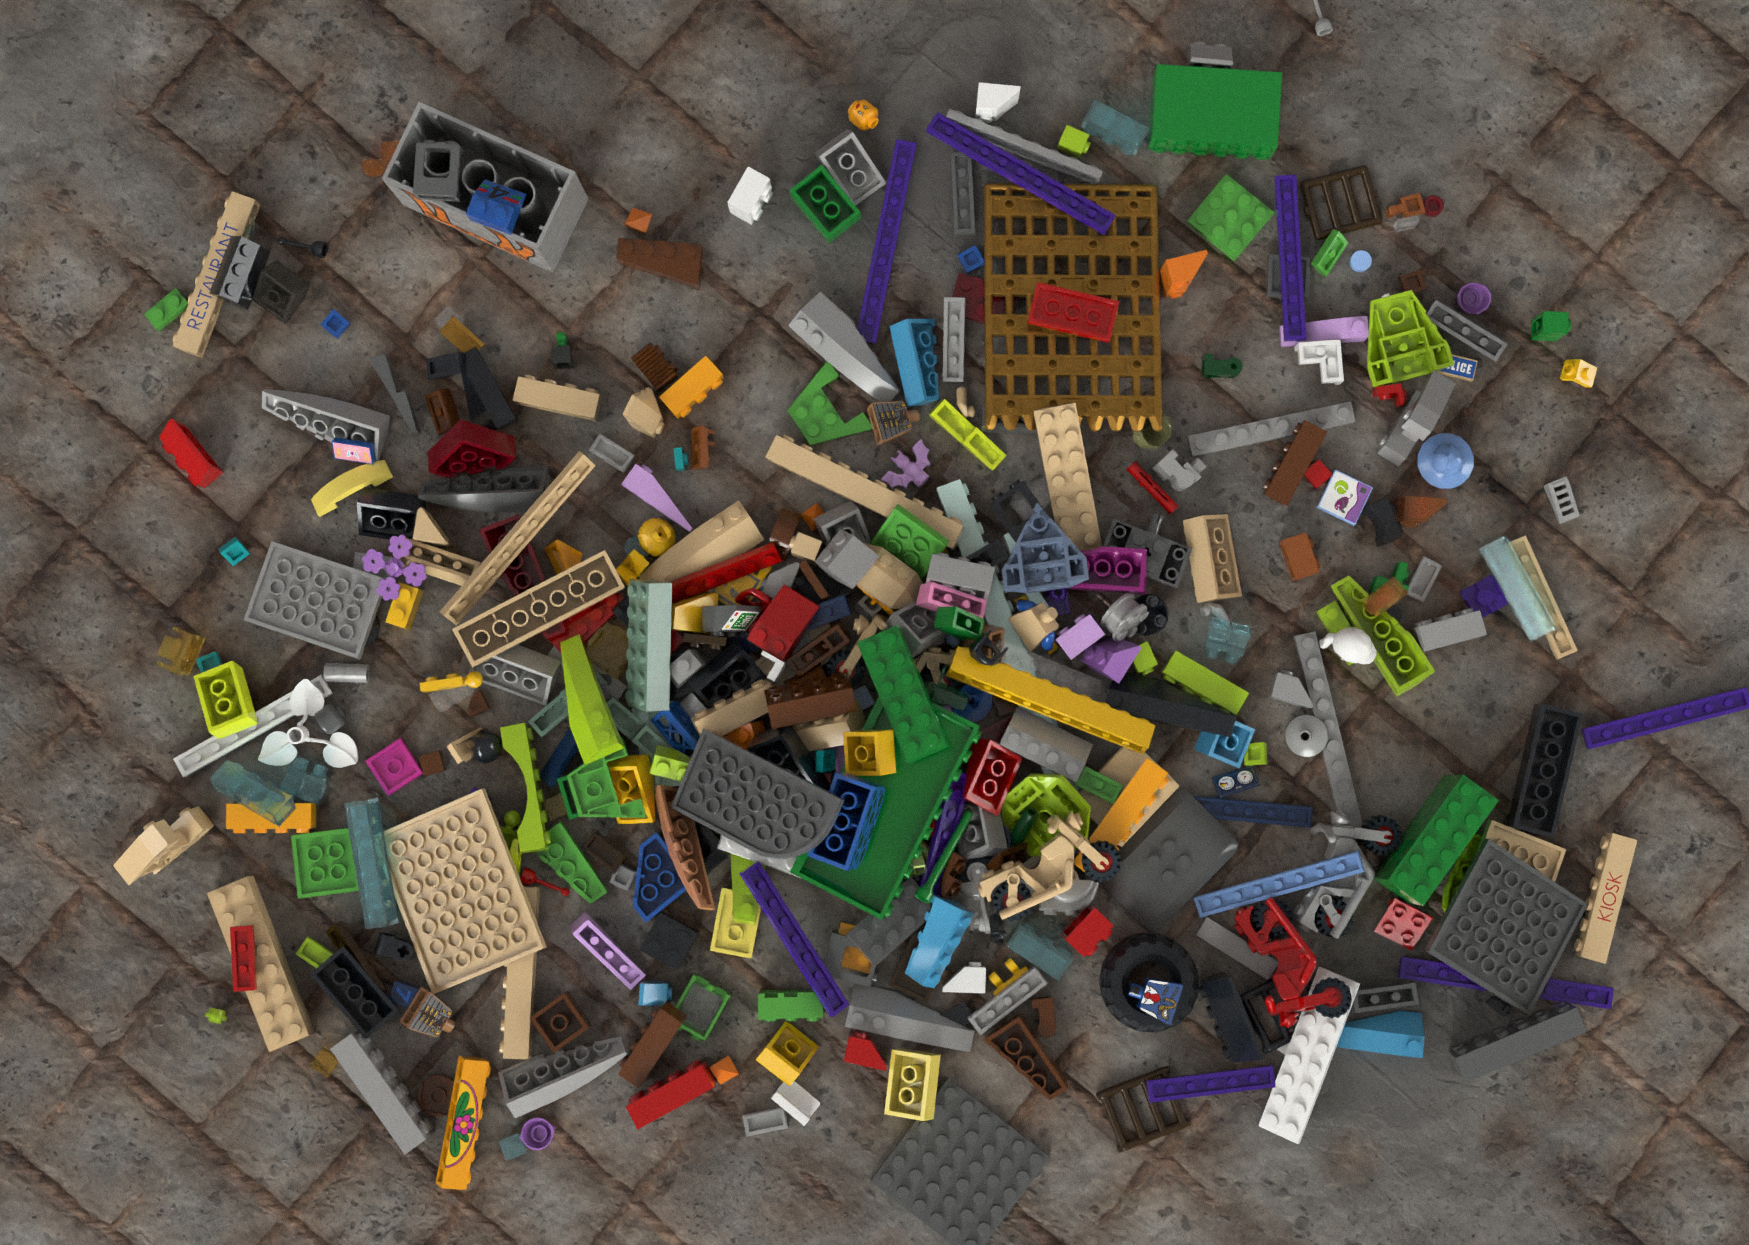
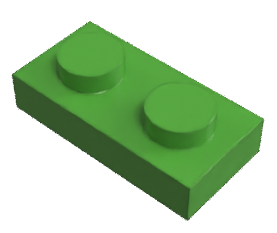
[1311,229,1349,277]
[144,288,188,331]
[1075,766,1123,805]

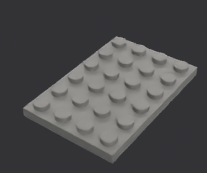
[244,541,386,659]

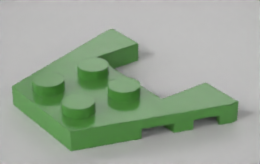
[787,361,872,446]
[567,737,647,818]

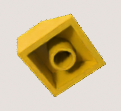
[756,1021,819,1086]

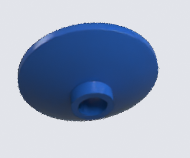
[953,684,992,723]

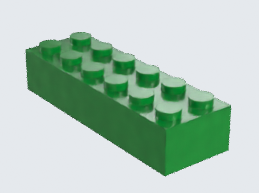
[857,625,950,763]

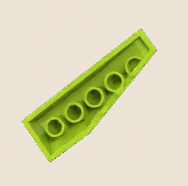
[1331,576,1435,697]
[560,634,624,765]

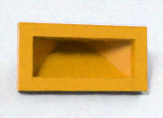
[544,540,583,575]

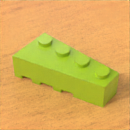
[730,853,766,925]

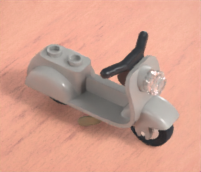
[958,856,1099,945]

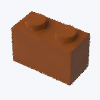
[1279,532,1321,582]

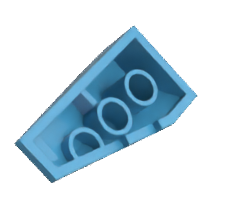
[1337,1010,1425,1058]

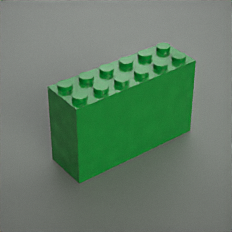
[1147,64,1282,160]
[1374,774,1499,906]

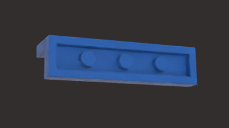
[650,700,700,757]

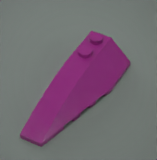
[1066,546,1147,594]

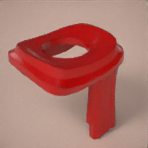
[735,588,771,634]

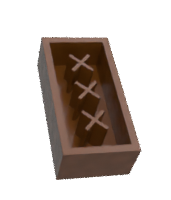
[764,672,857,729]

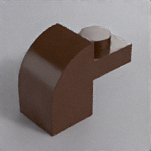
[769,508,802,561]

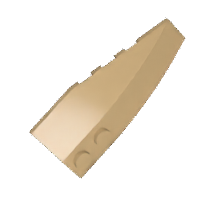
[639,500,765,582]

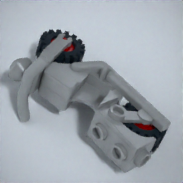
[1293,810,1403,939]

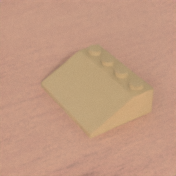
[1078,747,1179,848]

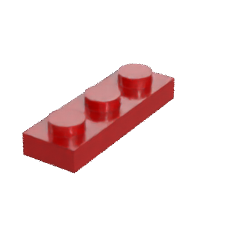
[230,925,257,992]

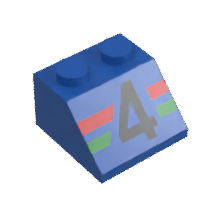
[466,180,526,235]

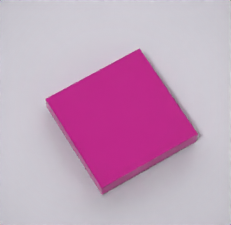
[365,738,423,796]

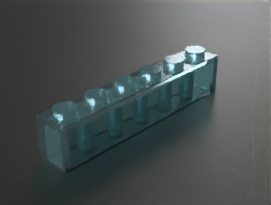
[344,798,399,929]

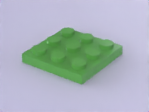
[1186,174,1275,262]
[870,504,949,580]
[291,827,363,899]

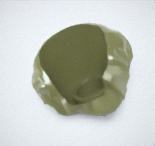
[1132,411,1172,449]

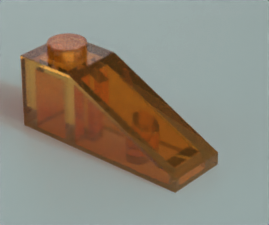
[1363,577,1409,616]

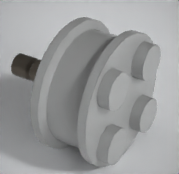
[1096,592,1149,642]

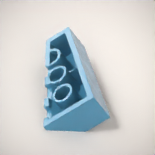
[890,319,939,407]
[905,895,974,988]

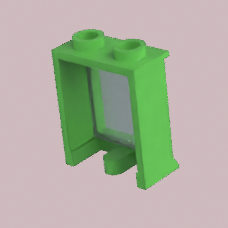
[676,973,732,1042]

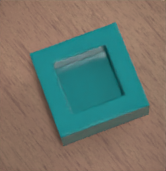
[673,447,689,472]
[219,536,250,566]
[196,651,222,673]
[815,748,836,772]

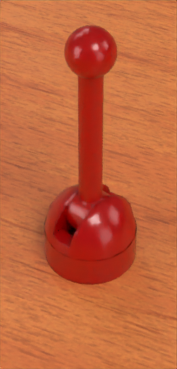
[520,867,570,896]

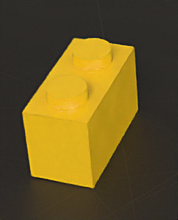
[385,582,424,630]

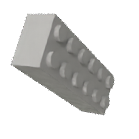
[330,1031,434,1155]

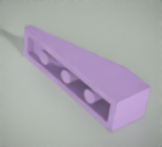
[1279,316,1369,347]
[621,464,694,533]
[570,912,646,990]

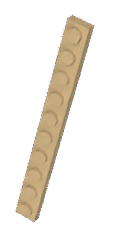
[440,451,596,626]

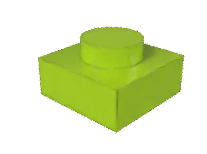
[1244,742,1267,766]

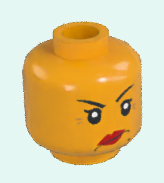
[848,99,879,131]

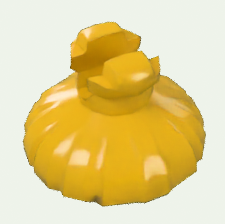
[637,518,677,557]

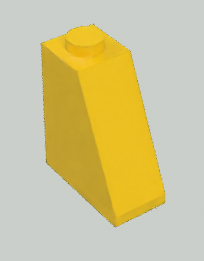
[671,593,719,635]

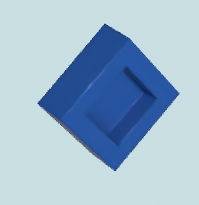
[957,245,984,274]
[320,309,351,339]

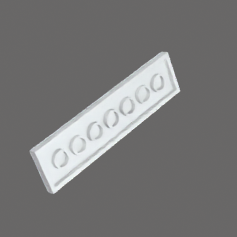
[1259,967,1360,1144]

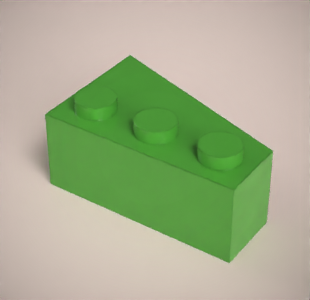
[758,990,824,1021]

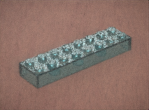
[1479,535,1556,642]

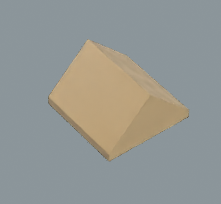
[413,507,453,548]

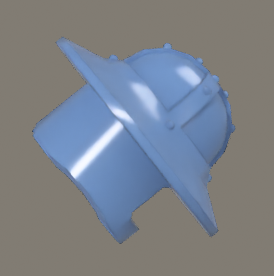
[1417,433,1474,489]

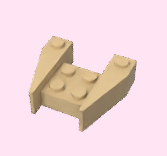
[113,806,214,885]

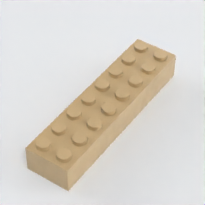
[452,550,625,668]
[207,876,315,1052]

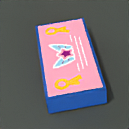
[332,437,376,464]

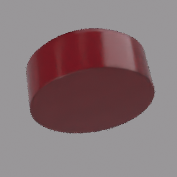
[1423,195,1444,217]

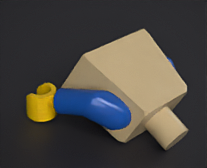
[1008,595,1058,655]

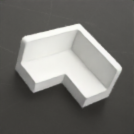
[1294,340,1344,385]

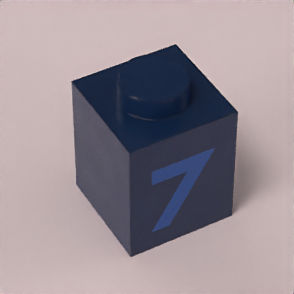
[389,979,420,1009]

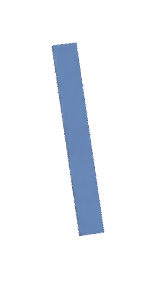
[1194,850,1365,918]

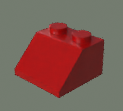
[844,1029,887,1071]

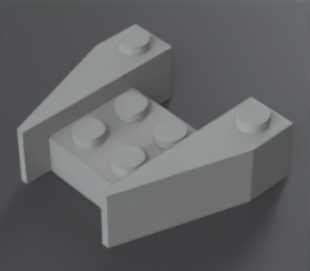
[1377,370,1456,467]

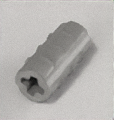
[324,662,370,683]

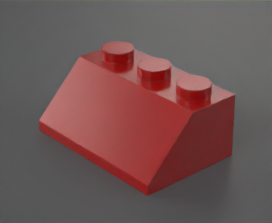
[159,418,224,488]

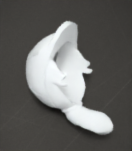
[1319,627,1376,664]

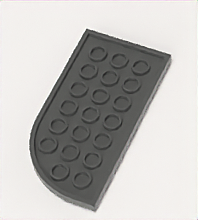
[671,729,845,859]

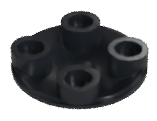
[1134,594,1169,636]

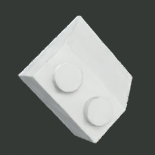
[975,83,1021,123]

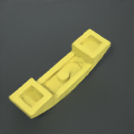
[311,460,393,517]

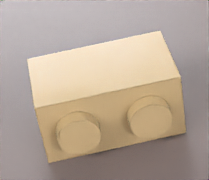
[789,532,823,565]

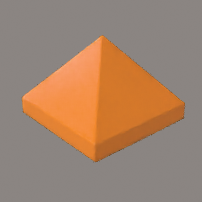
[800,503,824,532]

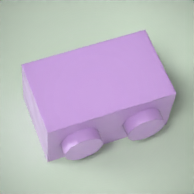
[1056,614,1105,660]

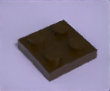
[683,633,729,650]

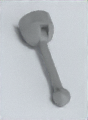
[1313,0,1333,36]

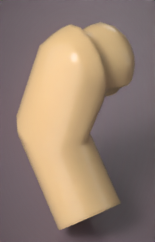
[956,387,975,418]

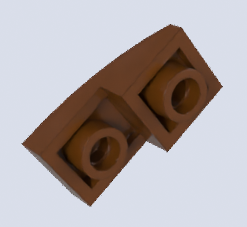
[941,852,968,900]

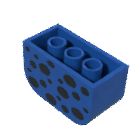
[807,772,885,871]

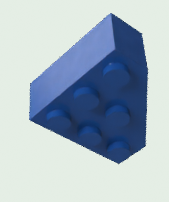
[633,832,687,922]

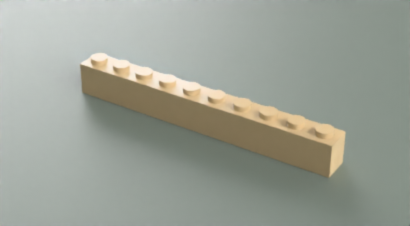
[765,435,965,551]

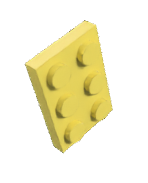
[710,887,761,959]

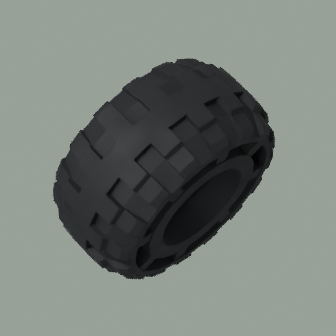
[1099,933,1199,1033]

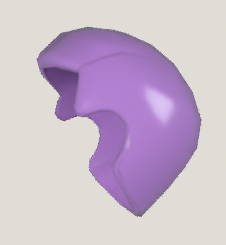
[1457,283,1491,314]

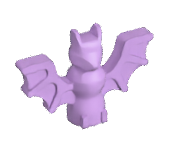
[881,439,930,489]

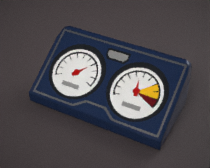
[1212,766,1260,798]

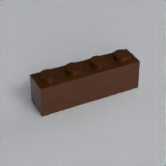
[1262,420,1327,506]
[618,1001,688,1088]

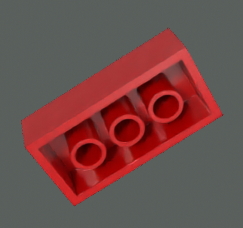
[625,1059,717,1130]

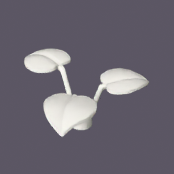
[258,679,358,768]

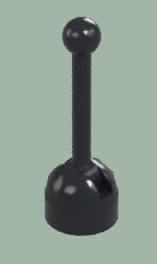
[278,237,328,258]

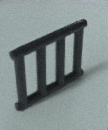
[1240,979,1312,1054]

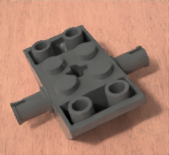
[1103,513,1192,596]

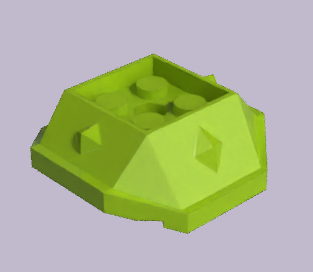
[1002,774,1091,860]

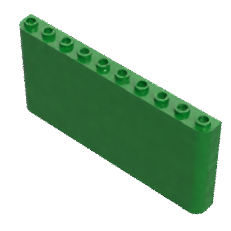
[790,697,982,920]

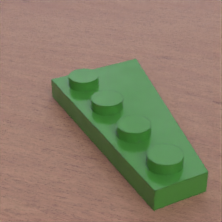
[535,822,609,904]

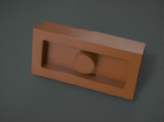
[691,425,715,470]

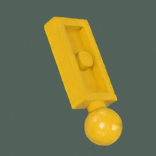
[420,671,483,693]

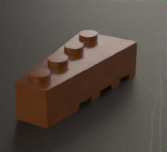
[616,238,703,290]
[984,1013,1069,1100]

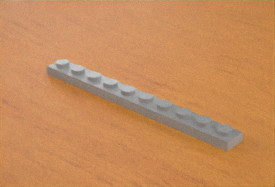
[1293,631,1363,839]

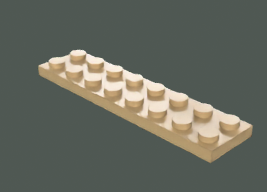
[1033,402,1102,551]

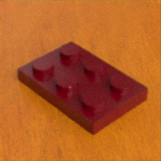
[952,273,1017,324]

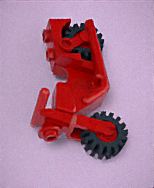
[1234,897,1352,1028]

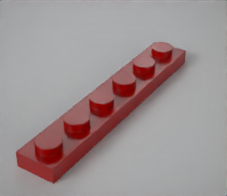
[670,542,782,604]

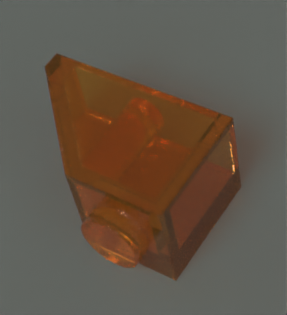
[1399,496,1447,528]

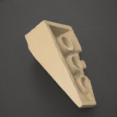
[623,387,665,438]

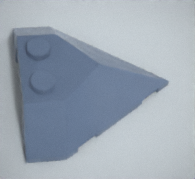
[1002,503,1089,593]

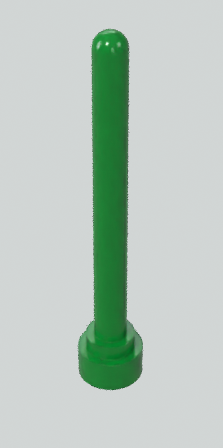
[915,810,973,904]

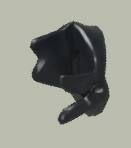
[969,630,1008,666]

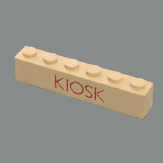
[1574,833,1637,964]

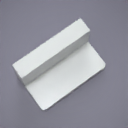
[761,651,787,684]
[771,1081,820,1126]

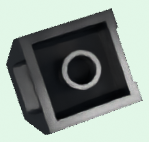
[694,820,729,875]

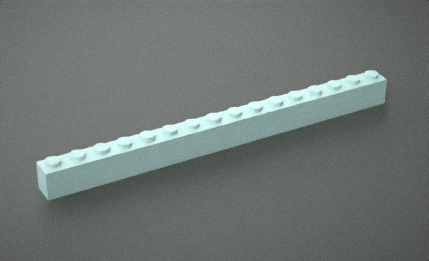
[936,479,1081,792]

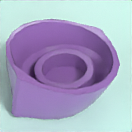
[520,1118,556,1150]

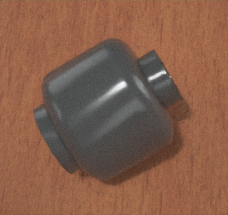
[313,703,346,734]

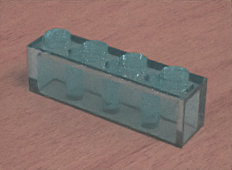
[210,760,296,826]

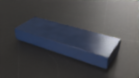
[540,728,578,787]

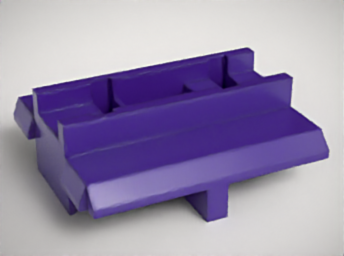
[1460,575,1508,618]

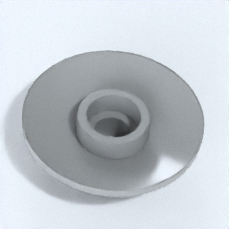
[1285,715,1328,757]

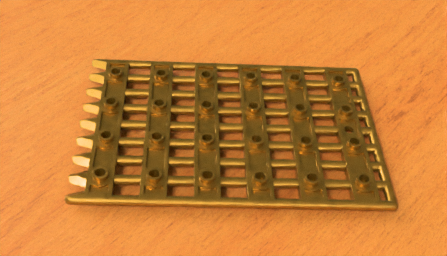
[984,183,1162,432]

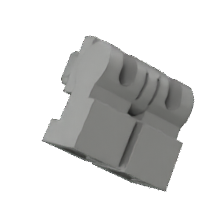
[1152,449,1206,492]

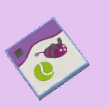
[1316,470,1373,526]

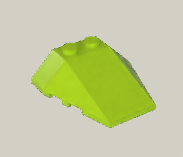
[1367,290,1454,387]

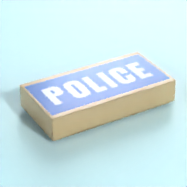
[1437,355,1478,382]

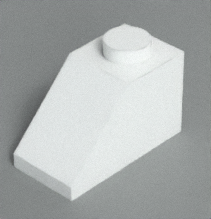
[942,962,986,993]

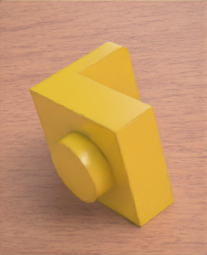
[1560,359,1597,388]
[616,549,650,586]

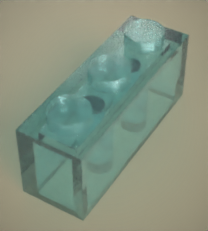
[1081,100,1150,156]
[1005,923,1073,981]

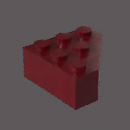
[427,419,517,478]

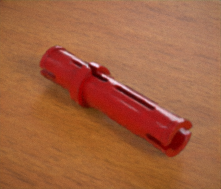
[1126,461,1179,515]

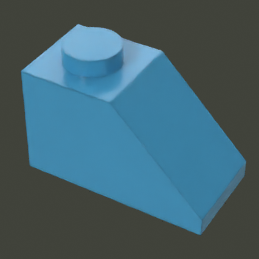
[638,980,673,1006]

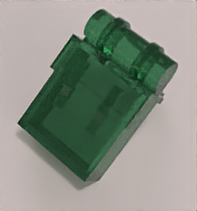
[924,663,971,711]

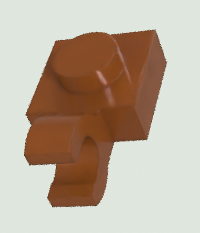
[1385,193,1426,219]

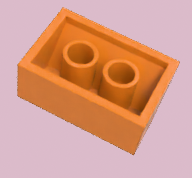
[1159,250,1208,299]

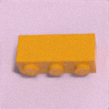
[659,356,724,419]

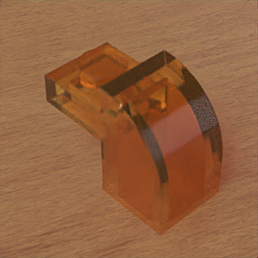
[361,142,399,177]

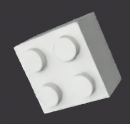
[727,167,773,225]

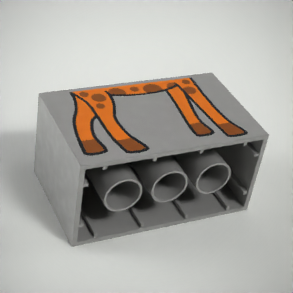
[382,102,588,273]

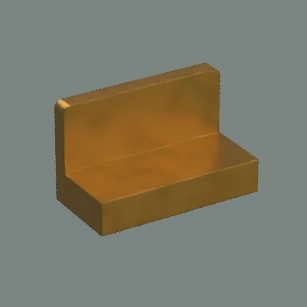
[439,316,485,353]

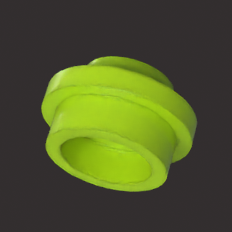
[205,1008,227,1024]

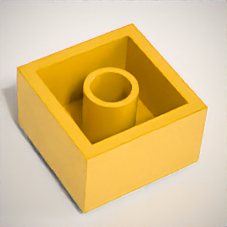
[843,729,896,776]

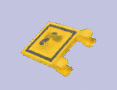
[707,566,772,605]

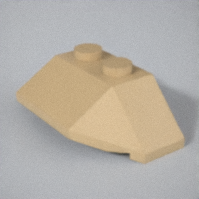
[857,543,923,609]

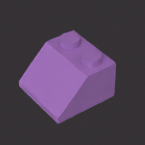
[1079,637,1141,683]

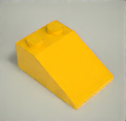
[608,754,655,824]

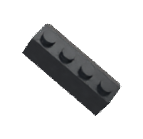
[310,946,399,1039]

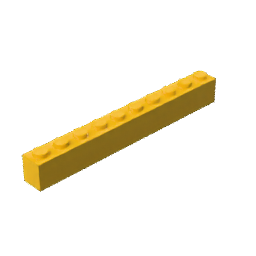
[945,646,1156,754]

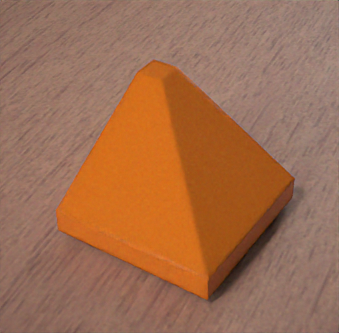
[625,208,652,234]
[709,1055,739,1085]

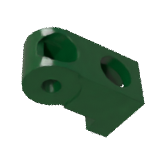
[1201,354,1243,378]

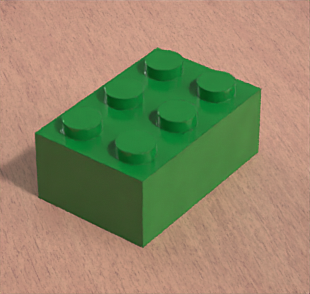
[789,165,861,244]

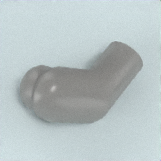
[1200,602,1230,626]

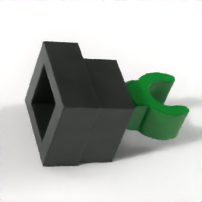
[552,332,574,369]

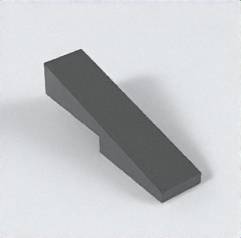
[369,354,421,435]

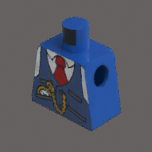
[1128,978,1183,1025]

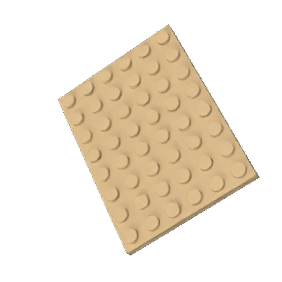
[372,788,546,994]

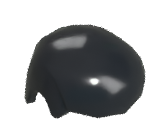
[471,729,502,764]

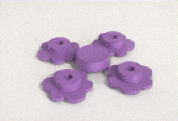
[362,535,427,601]

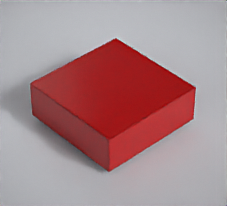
[1304,459,1333,489]

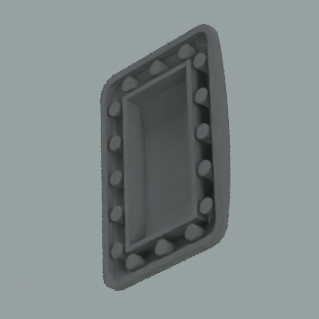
[1098,790,1238,931]

